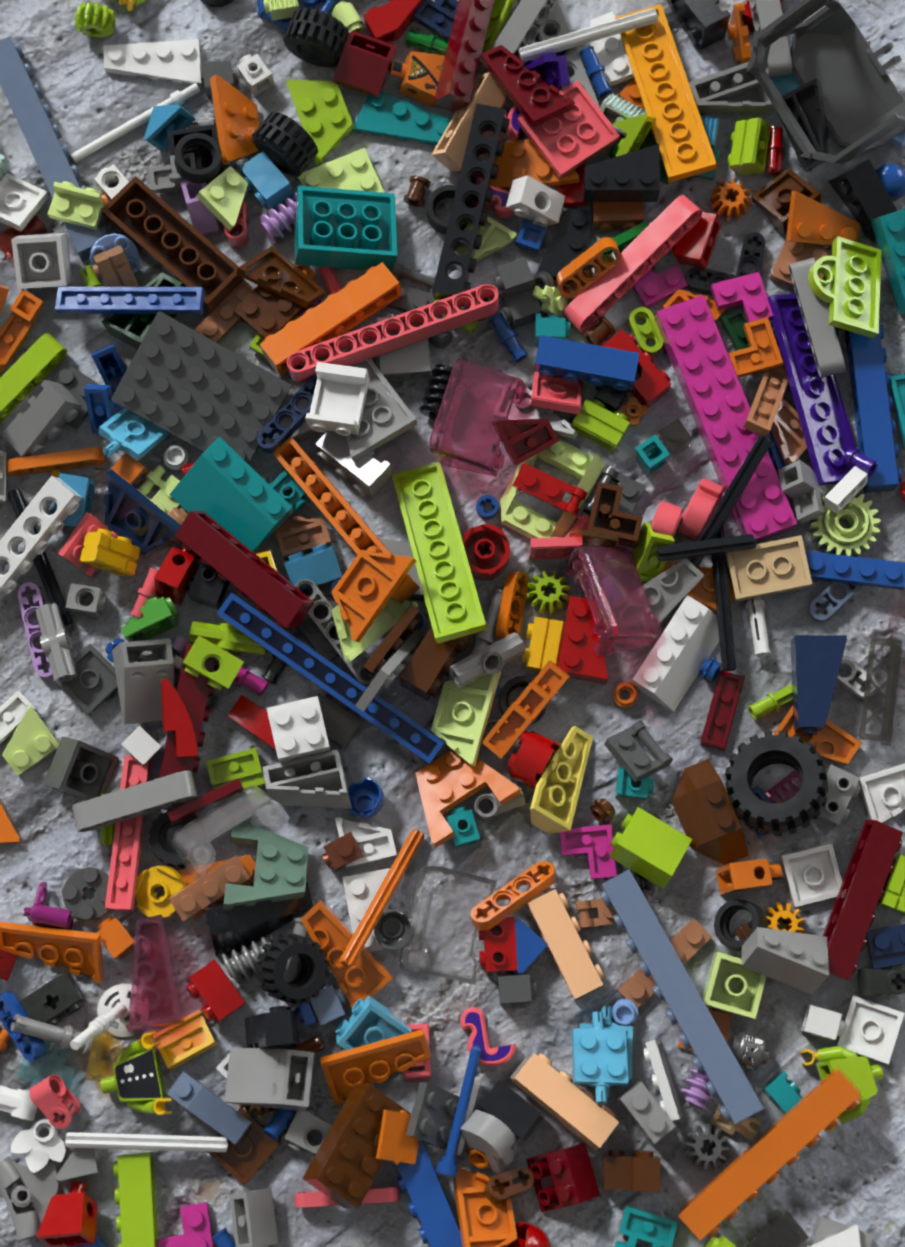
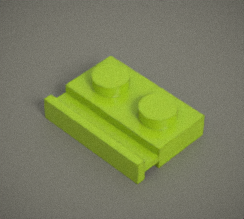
[206,748,265,791]

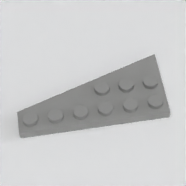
[325,331,417,462]

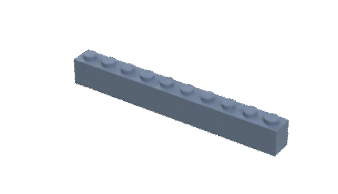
[0,36,107,262]
[599,869,764,1126]

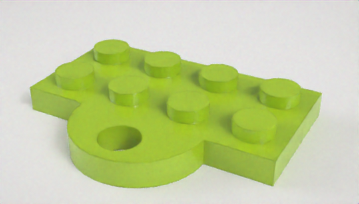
[808,236,882,338]

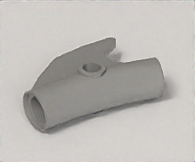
[0,1156,58,1241]

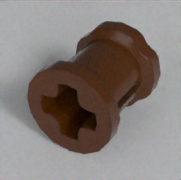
[403,175,431,208]
[583,316,616,346]

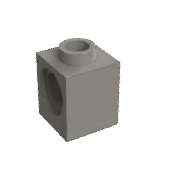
[65,583,107,618]

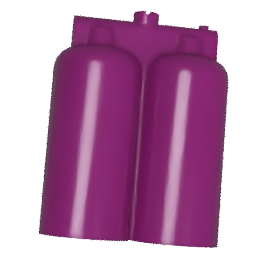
[23,881,74,930]

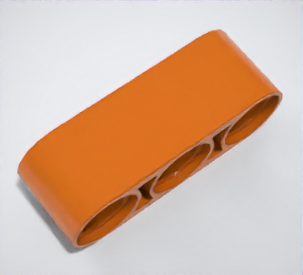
[557,237,621,298]

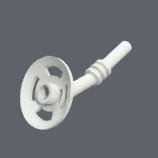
[70,984,150,1050]

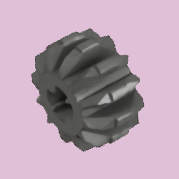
[684,1124,730,1171]

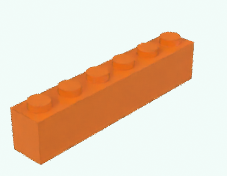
[260,262,402,377]

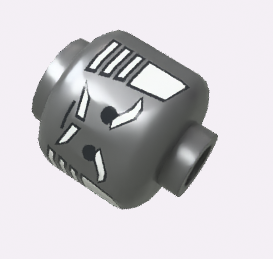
[730,1032,770,1070]

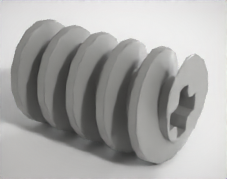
[222,934,273,983]

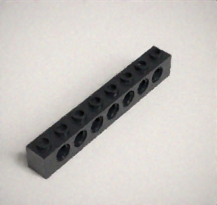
[432,104,510,300]

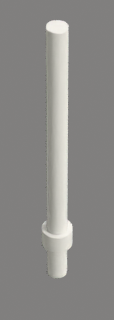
[70,83,201,163]

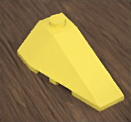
[530,726,593,834]

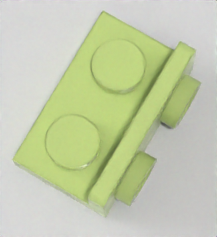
[48,181,105,230]

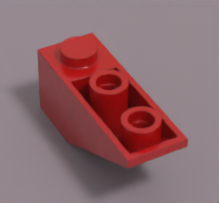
[363,0,424,43]

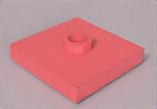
[530,372,583,415]
[529,537,583,560]

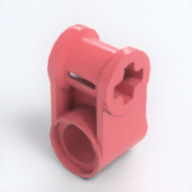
[224,199,249,249]
[30,1074,81,1129]

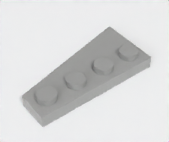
[598,558,705,650]
[355,629,425,712]

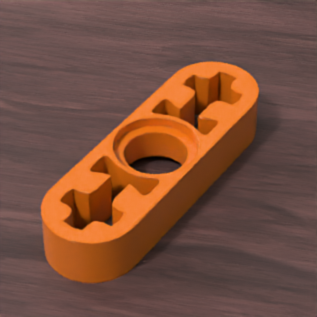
[495,571,529,641]

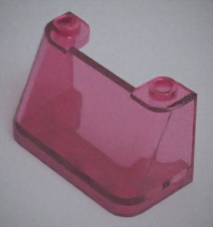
[429,359,526,477]
[564,546,661,657]

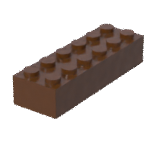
[101,176,245,313]

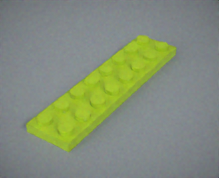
[392,461,488,644]

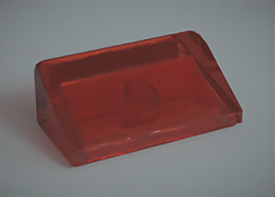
[0,215,48,259]

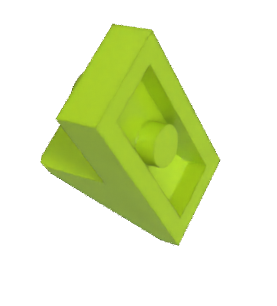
[613,114,656,157]

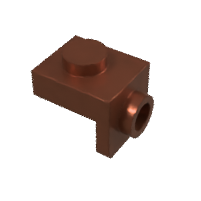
[322,832,364,871]

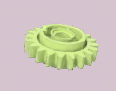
[809,494,881,557]

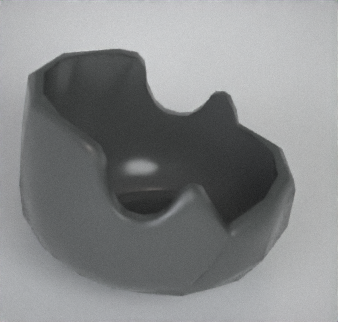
[374,909,414,951]

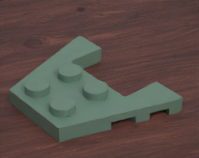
[223,818,309,910]

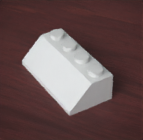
[631,595,719,712]

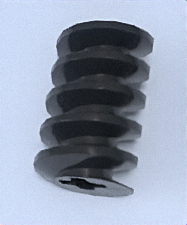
[419,364,463,421]

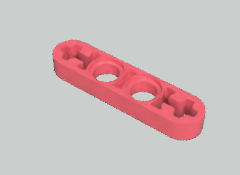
[294,1186,400,1208]

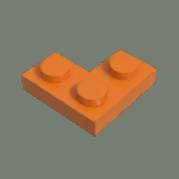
[728,317,783,378]

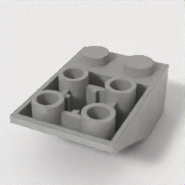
[112,638,174,725]
[224,1048,314,1111]

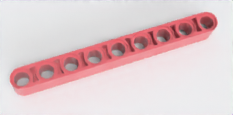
[287,284,499,383]

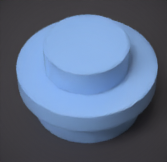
[612,999,639,1026]

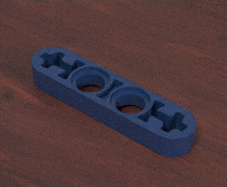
[257,374,317,453]

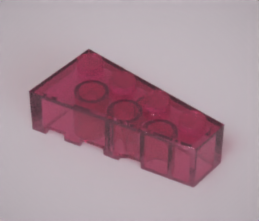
[128,915,184,1034]

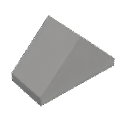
[55,1131,98,1181]

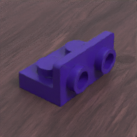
[525,52,571,89]

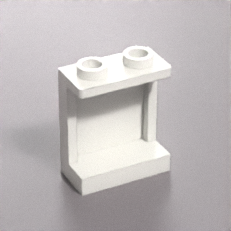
[305,362,370,436]

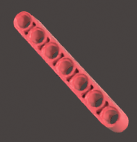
[563,195,703,333]

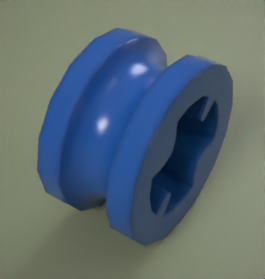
[476,495,499,520]

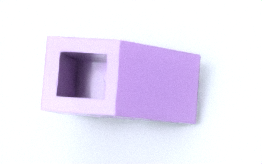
[180,180,220,236]

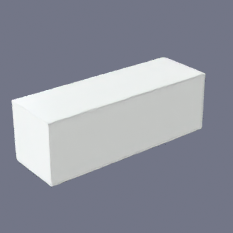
[825,466,868,514]

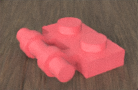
[58,512,119,578]

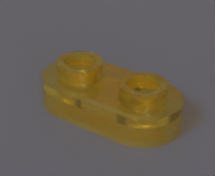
[87,1029,113,1082]

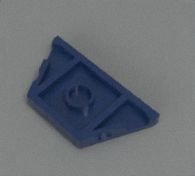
[104,469,181,555]

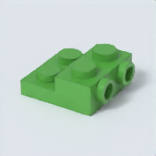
[121,597,179,642]

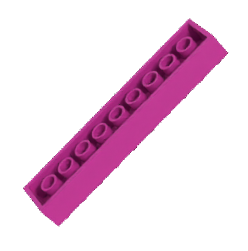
[655,295,797,543]

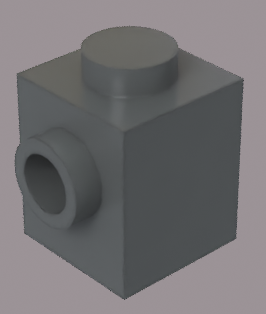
[202,61,239,99]
[498,974,536,1009]

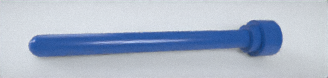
[436,1045,482,1177]

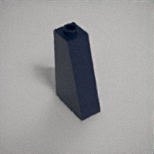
[791,635,847,736]

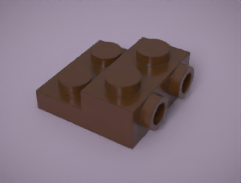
[751,168,822,234]

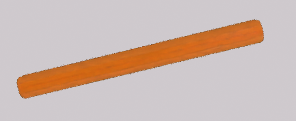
[340,829,424,968]

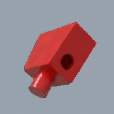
[154,546,197,606]
[37,1181,98,1247]

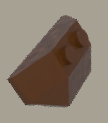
[671,759,749,865]

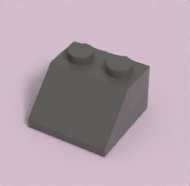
[43,736,119,801]

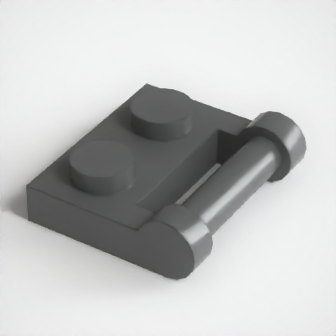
[387,262,436,313]
[583,466,646,515]
[604,721,673,782]

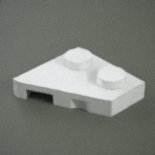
[335,818,397,868]

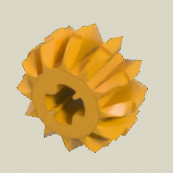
[766,902,805,933]

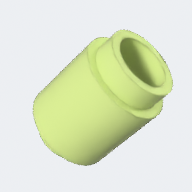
[332,1,364,34]

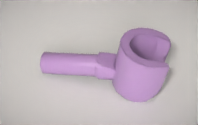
[171,637,190,654]

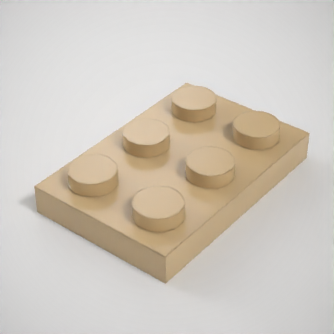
[726,535,812,601]

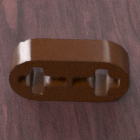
[484,1166,534,1203]

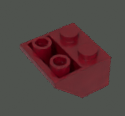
[333,30,397,98]
[526,1142,601,1212]

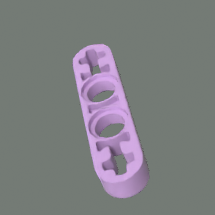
[18,582,53,679]

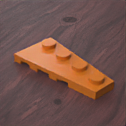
[301,900,393,1008]
[0,922,104,983]

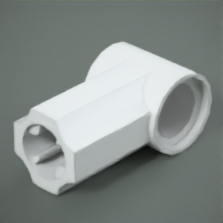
[0,1085,37,1121]

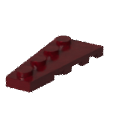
[480,45,575,127]

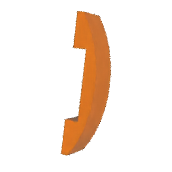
[0,289,44,374]

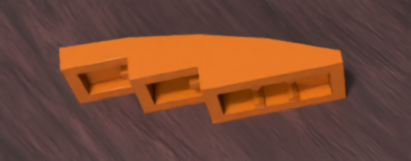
[481,660,571,759]

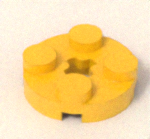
[135,866,187,919]

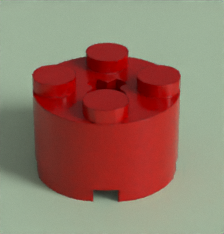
[462,524,510,581]
[507,730,561,789]

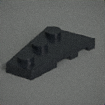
[536,208,592,282]

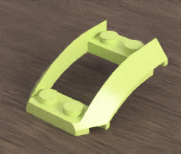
[499,438,605,539]

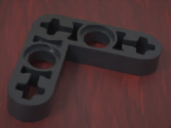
[685,232,766,296]

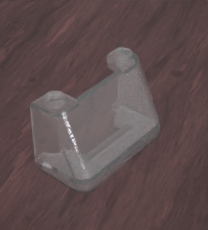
[173,786,289,881]
[399,866,497,985]

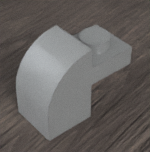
[148,152,197,195]
[778,460,825,523]
[460,1109,517,1174]

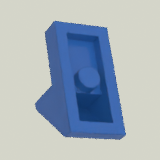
[83,384,122,434]

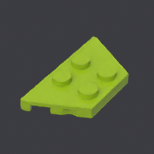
[286,80,355,166]

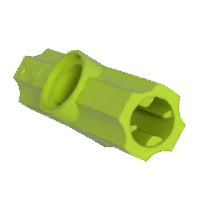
[189,621,267,656]

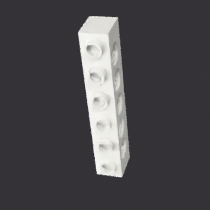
[0,476,82,606]

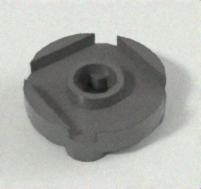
[62,867,111,920]

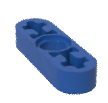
[0,991,46,1061]

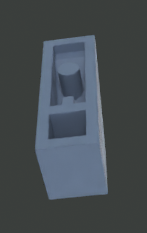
[167,1071,253,1145]

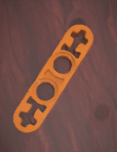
[7,447,105,476]
[471,861,556,931]

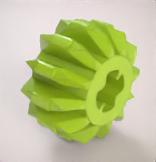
[74,2,116,39]
[527,571,570,614]

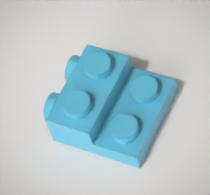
[335,995,412,1050]

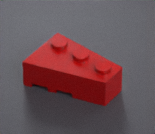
[558,596,608,685]

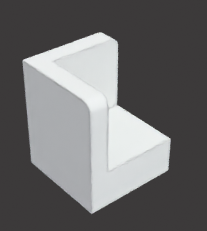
[121,726,164,765]

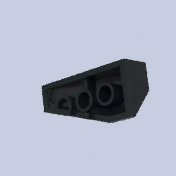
[205,881,313,957]

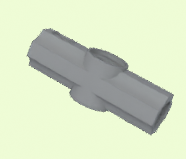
[35,603,77,683]
[449,633,526,688]

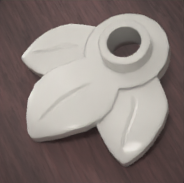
[11,1119,66,1173]

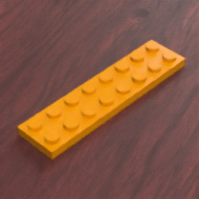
[615,4,717,183]

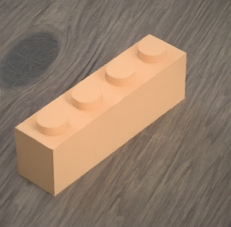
[431,73,507,172]
[527,889,605,1000]
[511,1053,619,1151]

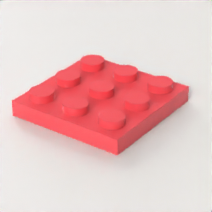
[517,80,620,179]

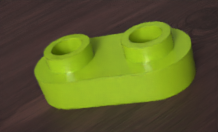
[629,307,664,356]

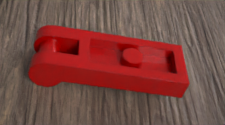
[512,463,588,516]

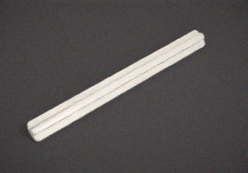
[519,8,658,62]
[65,1132,228,1152]

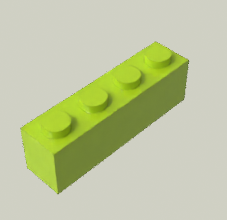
[113,1152,158,1247]

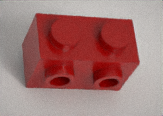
[672,212,722,268]
[478,917,518,973]
[186,959,245,1024]

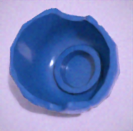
[875,164,905,201]
[348,777,384,819]

